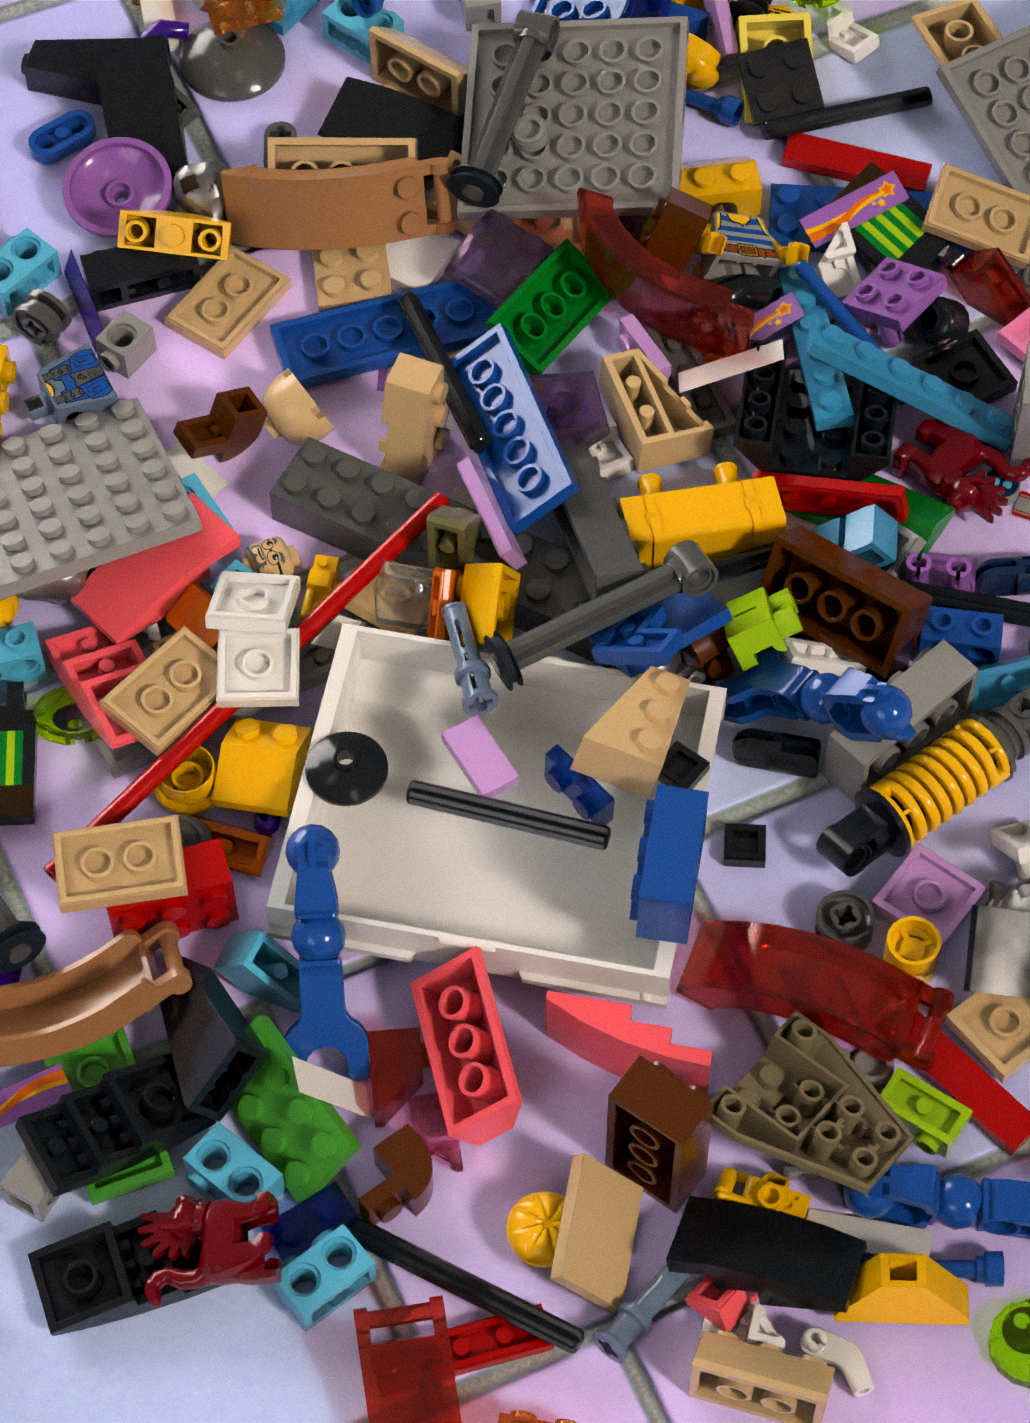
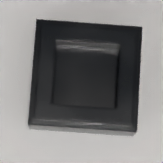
[657,740,710,789]
[723,823,766,868]

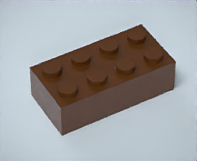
[759,525,934,679]
[605,1055,714,1213]

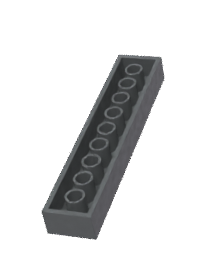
[269,437,611,668]

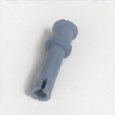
[442,601,499,716]
[592,1264,693,1363]

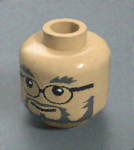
[240,536,301,576]

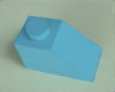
[213,929,301,1013]

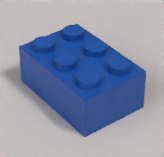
[629,784,709,945]

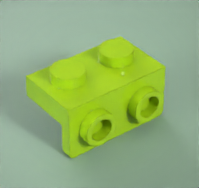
[880,1067,973,1158]

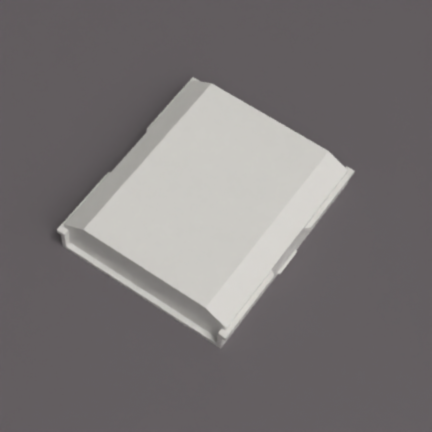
[266,623,727,1009]

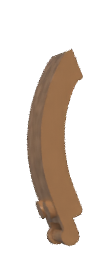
[220,157,456,250]
[0,921,193,1067]

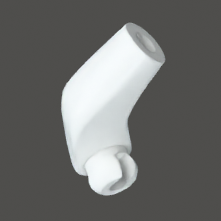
[800,1327,875,1397]

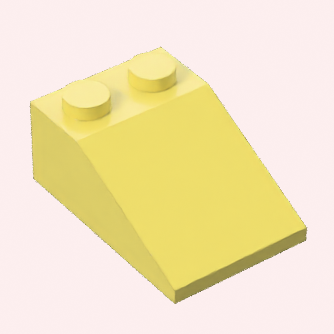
[735,12,813,124]

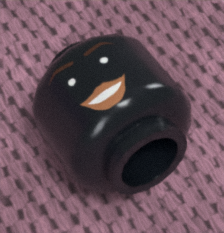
[913,296,970,346]

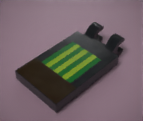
[829,161,965,274]
[0,681,38,826]

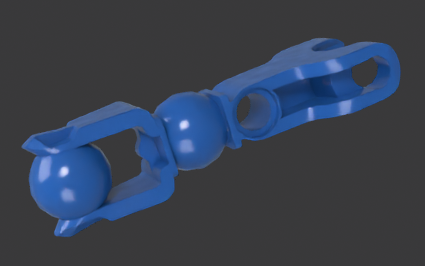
[712,646,916,742]
[284,824,370,1082]
[842,1164,1030,1239]

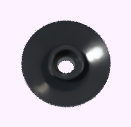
[305,731,388,806]

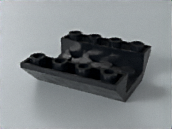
[733,339,902,482]

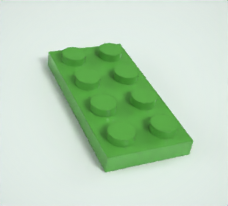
[230,1015,362,1205]
[43,1027,176,1206]

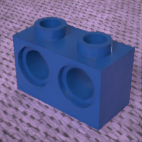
[917,606,1004,667]

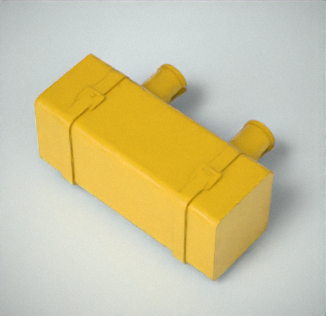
[619,462,786,572]

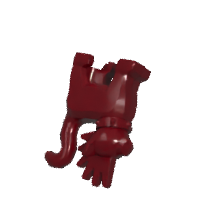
[892,418,1030,524]
[137,1190,282,1307]

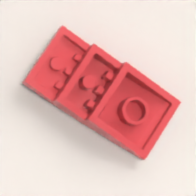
[71,492,241,645]
[43,625,146,749]
[545,990,713,1094]

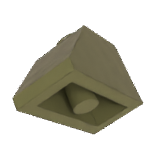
[426,505,481,574]

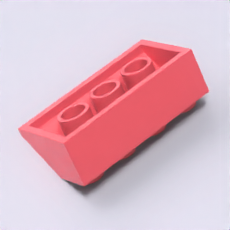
[410,946,522,1146]

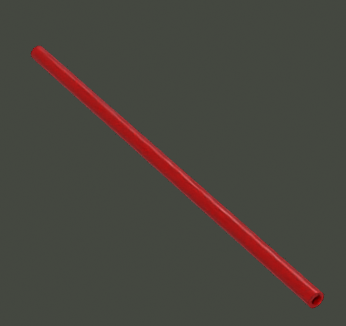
[43,492,450,882]

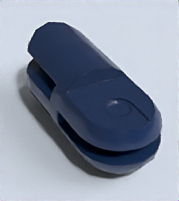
[975,556,1030,596]

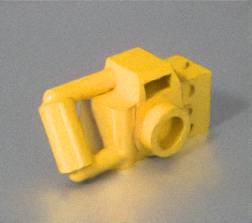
[299,554,341,638]
[713,1167,811,1219]

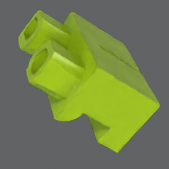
[724,587,803,671]

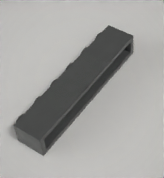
[553,442,649,600]

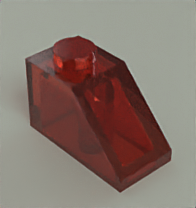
[948,247,1030,327]
[368,1027,431,1128]

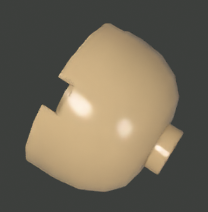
[262,368,335,446]

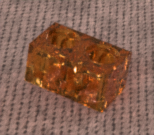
[204,0,287,35]

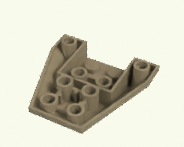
[711,1011,915,1194]

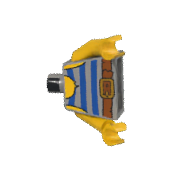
[694,202,810,280]

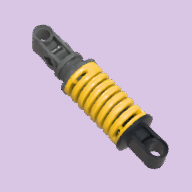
[816,687,1030,877]

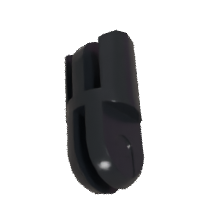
[732,728,821,778]

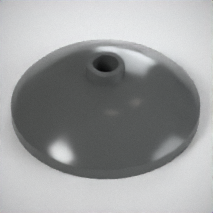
[179,17,286,102]

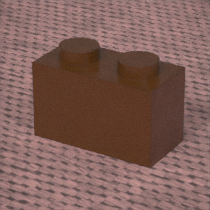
[635,187,712,282]

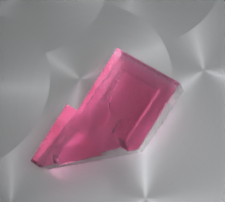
[408,1092,463,1172]

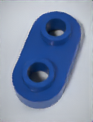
[28,110,96,164]

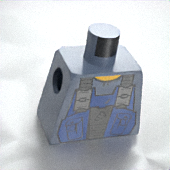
[23,343,118,424]

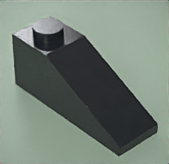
[80,247,201,312]

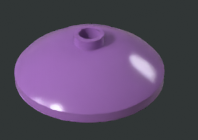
[62,137,173,238]

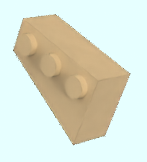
[598,348,714,473]
[378,352,450,485]
[570,666,691,799]

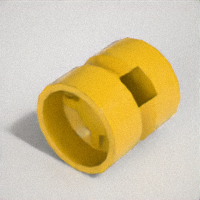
[881,916,942,992]

